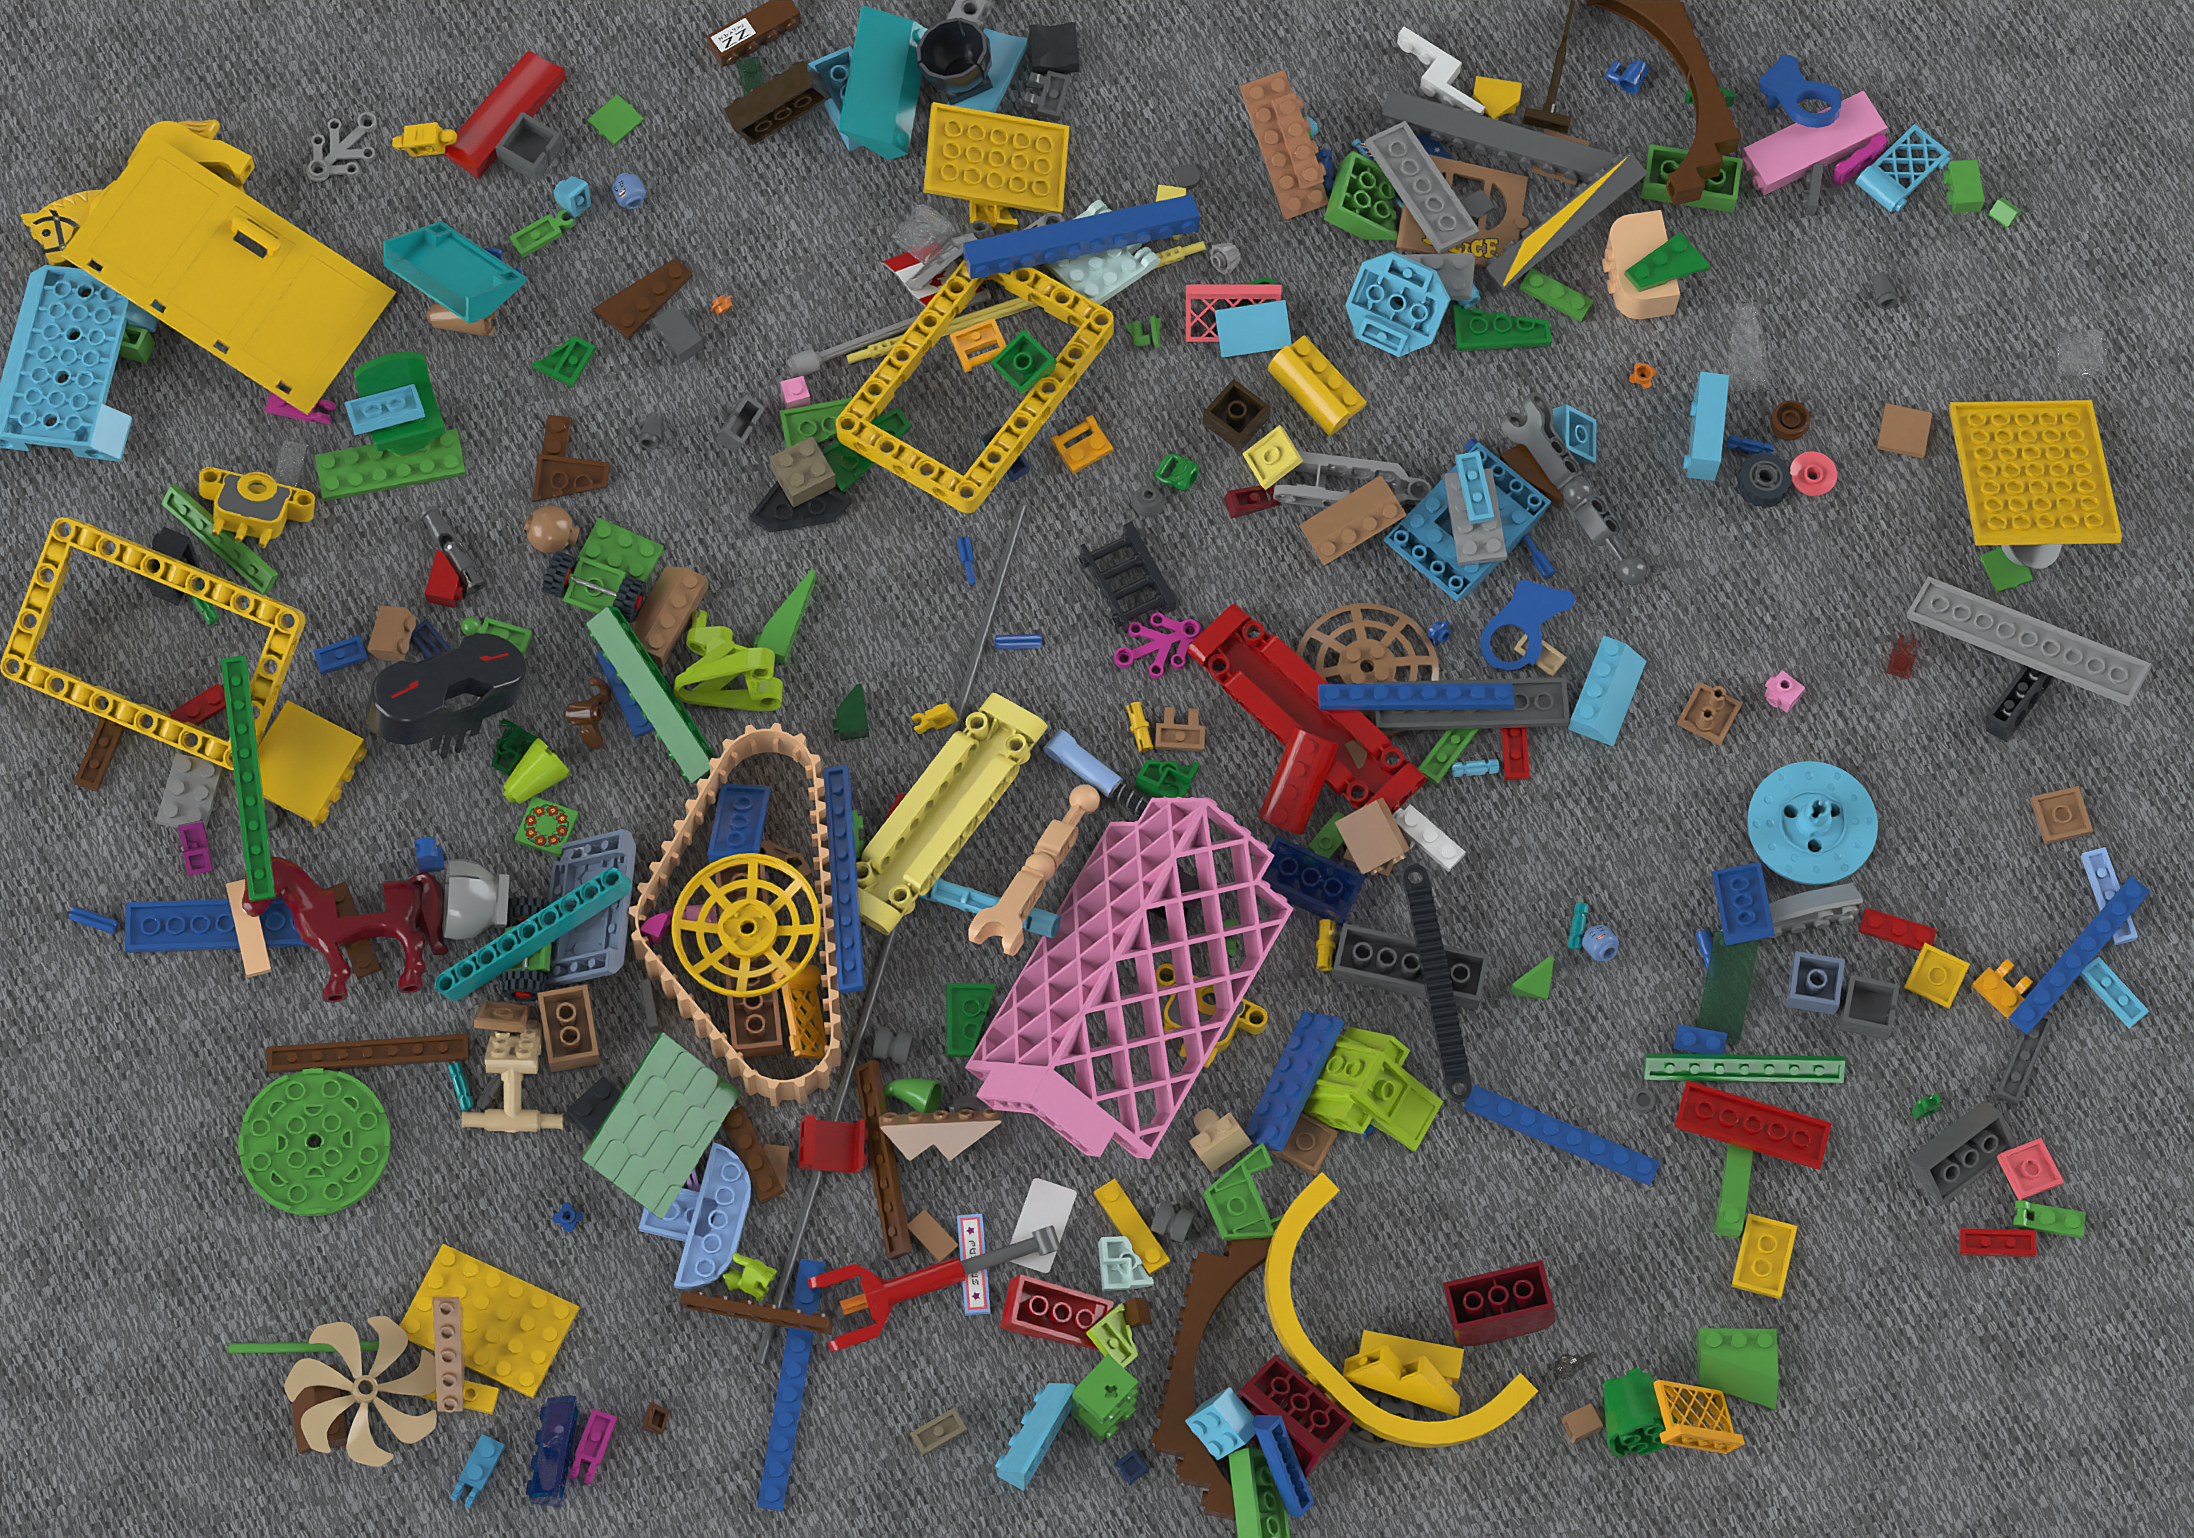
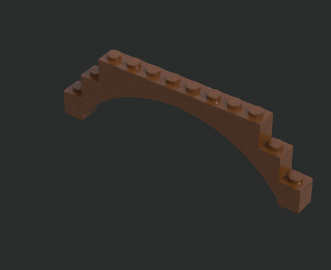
[1585,0,1742,206]
[1151,1217,1273,1521]

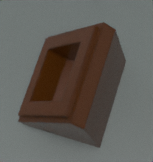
[1122,1297,1152,1328]
[641,1402,669,1435]

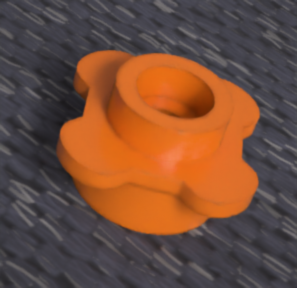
[710,295,734,316]
[1629,363,1656,389]

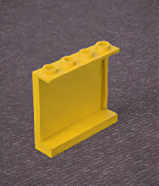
[258,700,367,828]

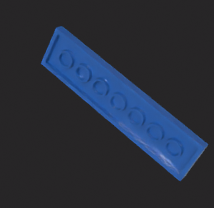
[125,897,310,953]

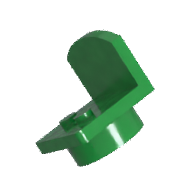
[354,352,446,454]

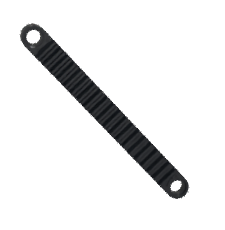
[1403,864,1472,1103]

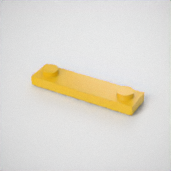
[1094,1179,1170,1276]

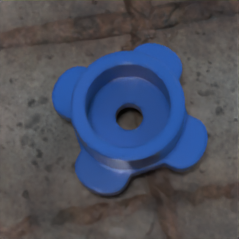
[1428,621,1451,647]
[553,1202,583,1232]

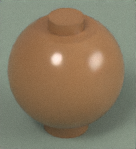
[523,505,579,554]

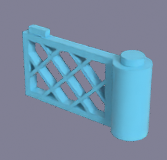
[1855,124,1950,213]

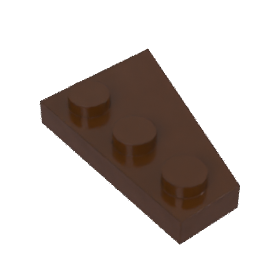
[532,454,610,502]

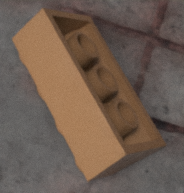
[1299,475,1407,566]
[631,567,708,668]

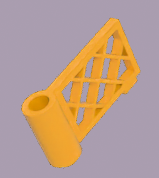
[772,960,827,1060]

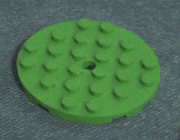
[238,1068,391,1216]

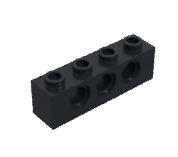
[1986,665,2055,742]

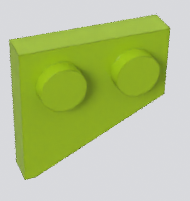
[1086,1303,1138,1368]

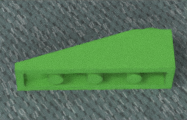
[71,324,156,364]
[754,569,816,665]
[1713,1144,1753,1239]

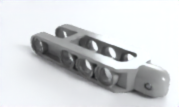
[1273,451,1431,508]

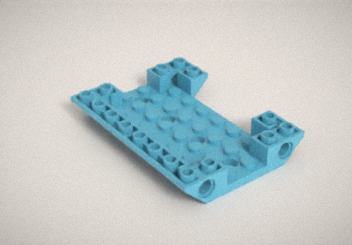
[0,265,162,462]

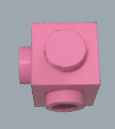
[1764,670,1805,713]

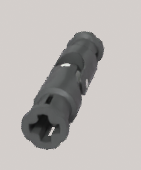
[419,506,486,595]

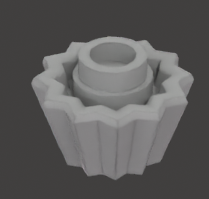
[1210,243,1241,275]

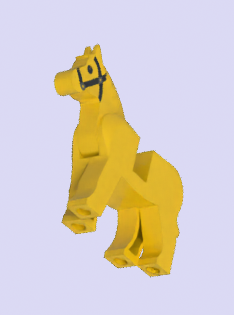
[21,119,255,267]

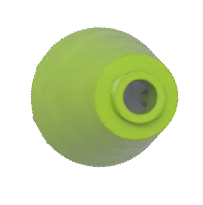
[502,738,571,804]

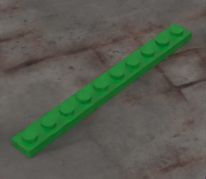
[221,655,276,902]

